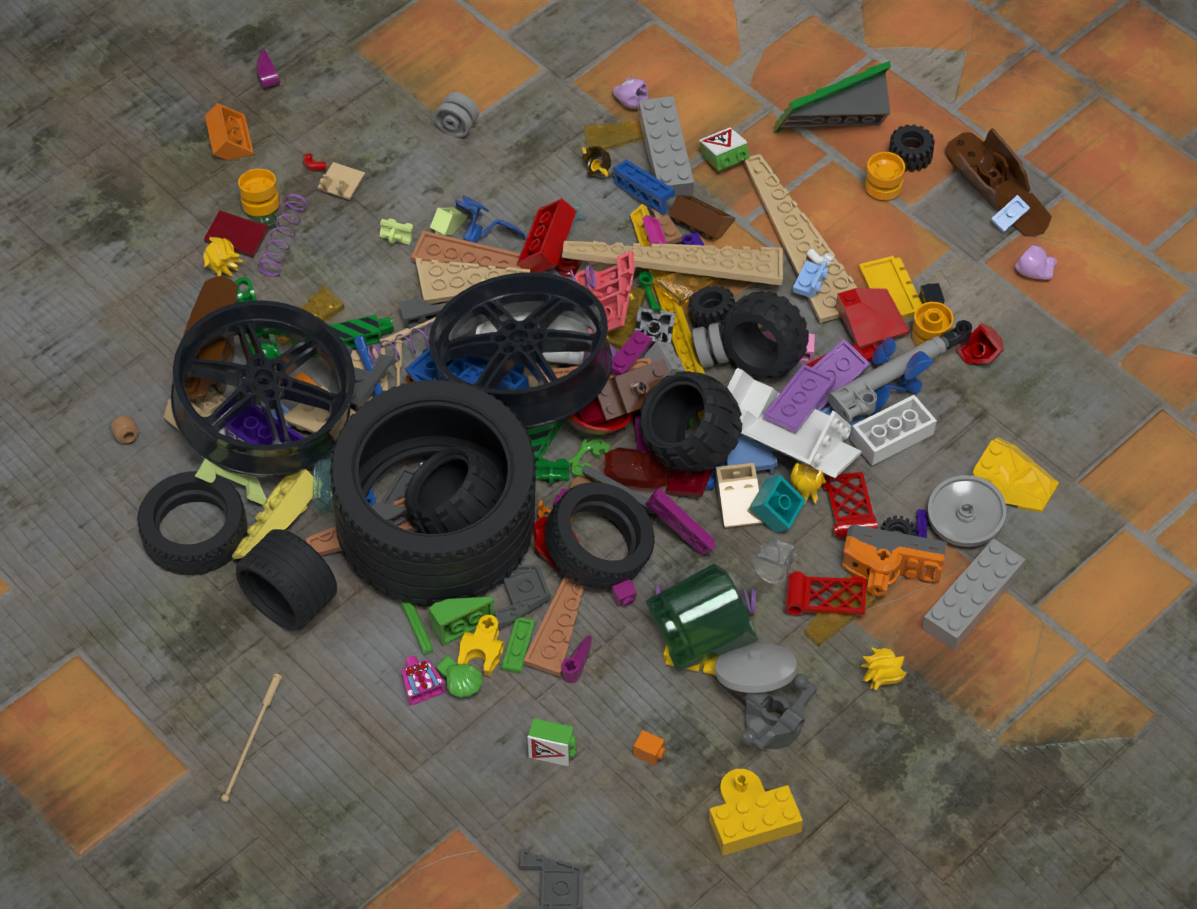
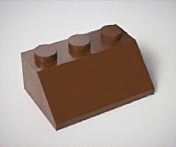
[669,195,736,239]

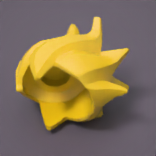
[203,237,243,277]
[790,463,826,505]
[861,648,907,690]

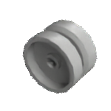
[434,92,479,137]
[693,322,730,368]

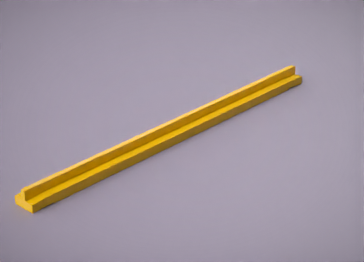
[630,204,705,422]

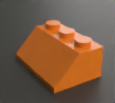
[205,103,254,160]

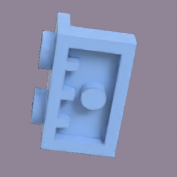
[793,260,829,298]

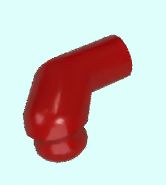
[303,153,327,171]

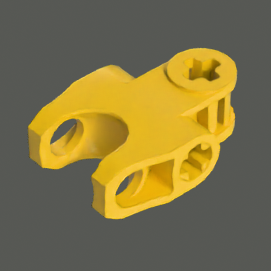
[457,615,504,677]

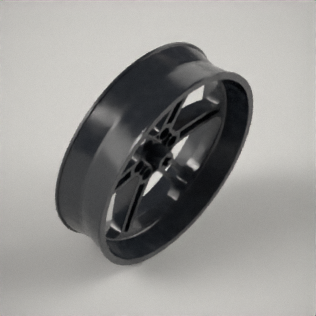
[429,272,613,429]
[171,300,355,477]

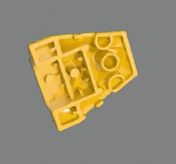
[972,437,1059,513]

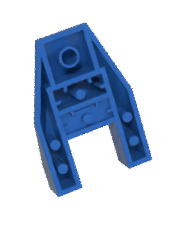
[405,348,530,390]

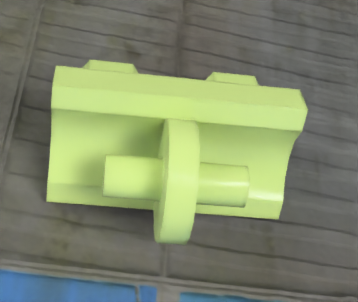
[379,218,413,245]

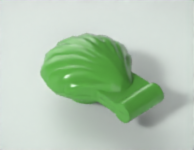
[434,656,483,697]

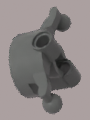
[741,674,817,750]

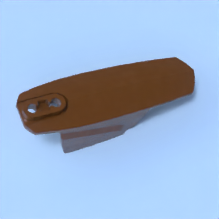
[946,128,1052,236]
[172,275,238,400]

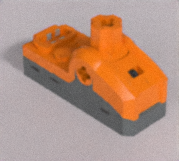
[842,525,947,597]

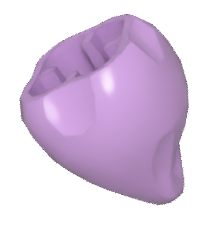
[613,77,648,109]
[1015,245,1058,280]

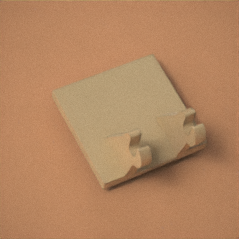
[317,162,365,200]

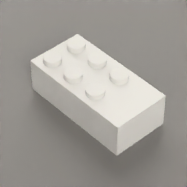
[850,395,937,466]

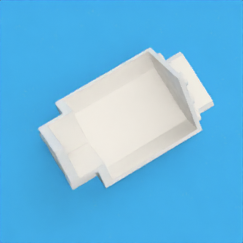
[727,368,862,478]

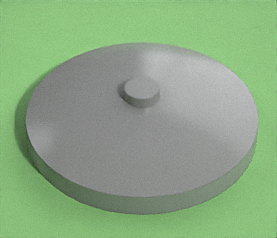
[928,475,1007,547]
[715,643,797,693]

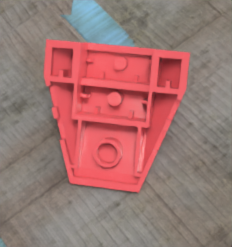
[575,251,635,334]

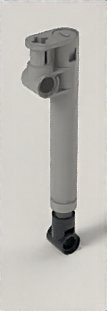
[828,320,972,423]

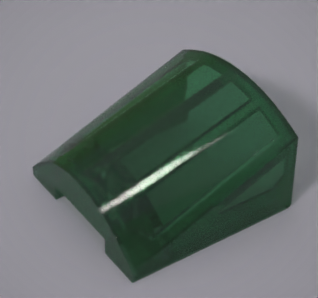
[646,563,758,672]

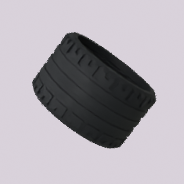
[236,529,337,630]

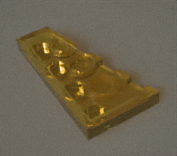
[653,272,726,306]
[274,285,345,345]
[606,286,646,349]

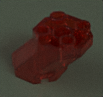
[604,447,669,489]

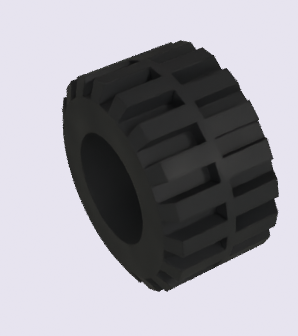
[889,124,935,172]
[688,285,735,332]

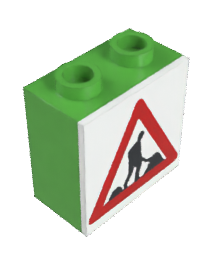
[699,128,749,171]
[528,718,577,766]

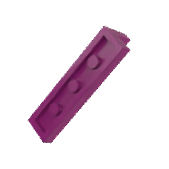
[645,488,716,556]

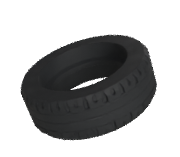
[137,471,247,575]
[544,482,655,590]

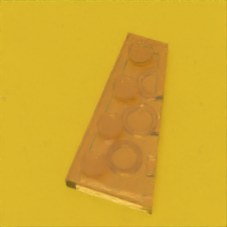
[584,121,644,151]
[805,573,876,648]

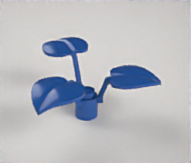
[455,195,526,243]
[867,337,934,416]

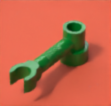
[638,271,663,314]

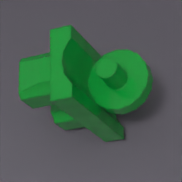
[536,458,569,484]

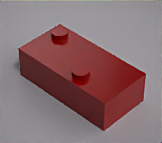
[517,198,577,273]

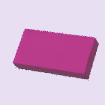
[642,215,667,244]

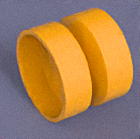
[865,152,905,200]
[238,169,280,216]
[912,302,954,346]

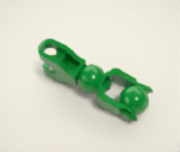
[235,277,281,359]

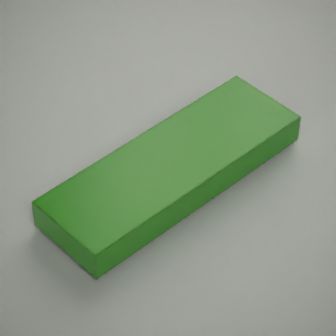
[501,617,536,674]

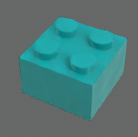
[749,475,806,533]

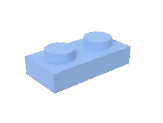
[991,195,1030,233]

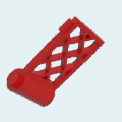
[822,472,878,539]
[785,571,867,616]

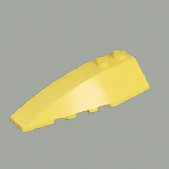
[232,469,321,559]

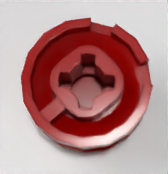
[555,252,581,277]

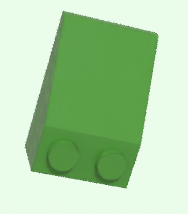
[429,597,495,646]

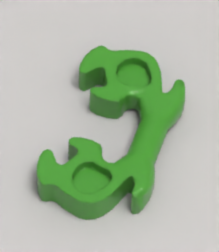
[567,438,610,478]

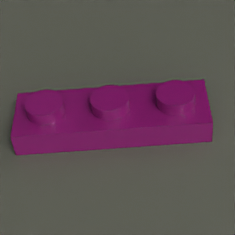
[611,330,653,376]

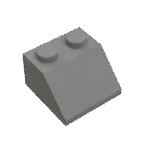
[644,341,686,376]

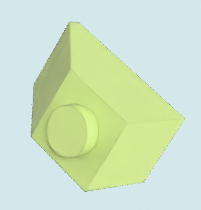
[430,207,468,236]

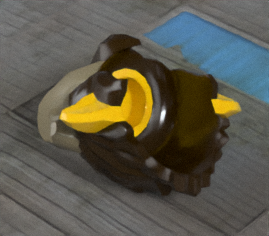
[581,146,614,178]

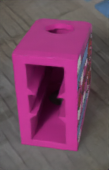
[402,656,445,706]

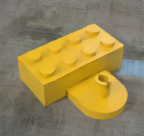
[709,769,803,856]

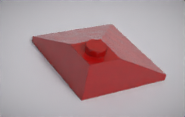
[836,288,910,349]

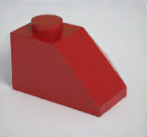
[956,324,1004,364]

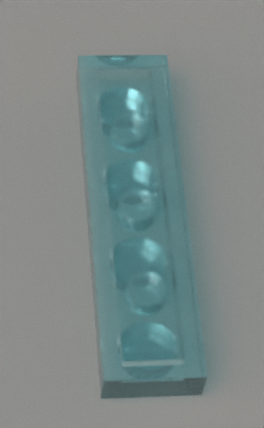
[313,451,333,511]

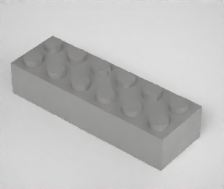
[638,96,694,197]
[922,538,1026,651]

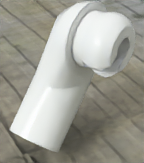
[806,249,834,266]

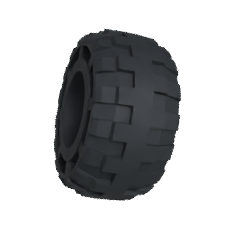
[721,291,809,379]

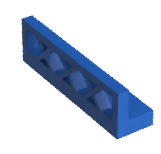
[613,159,675,215]

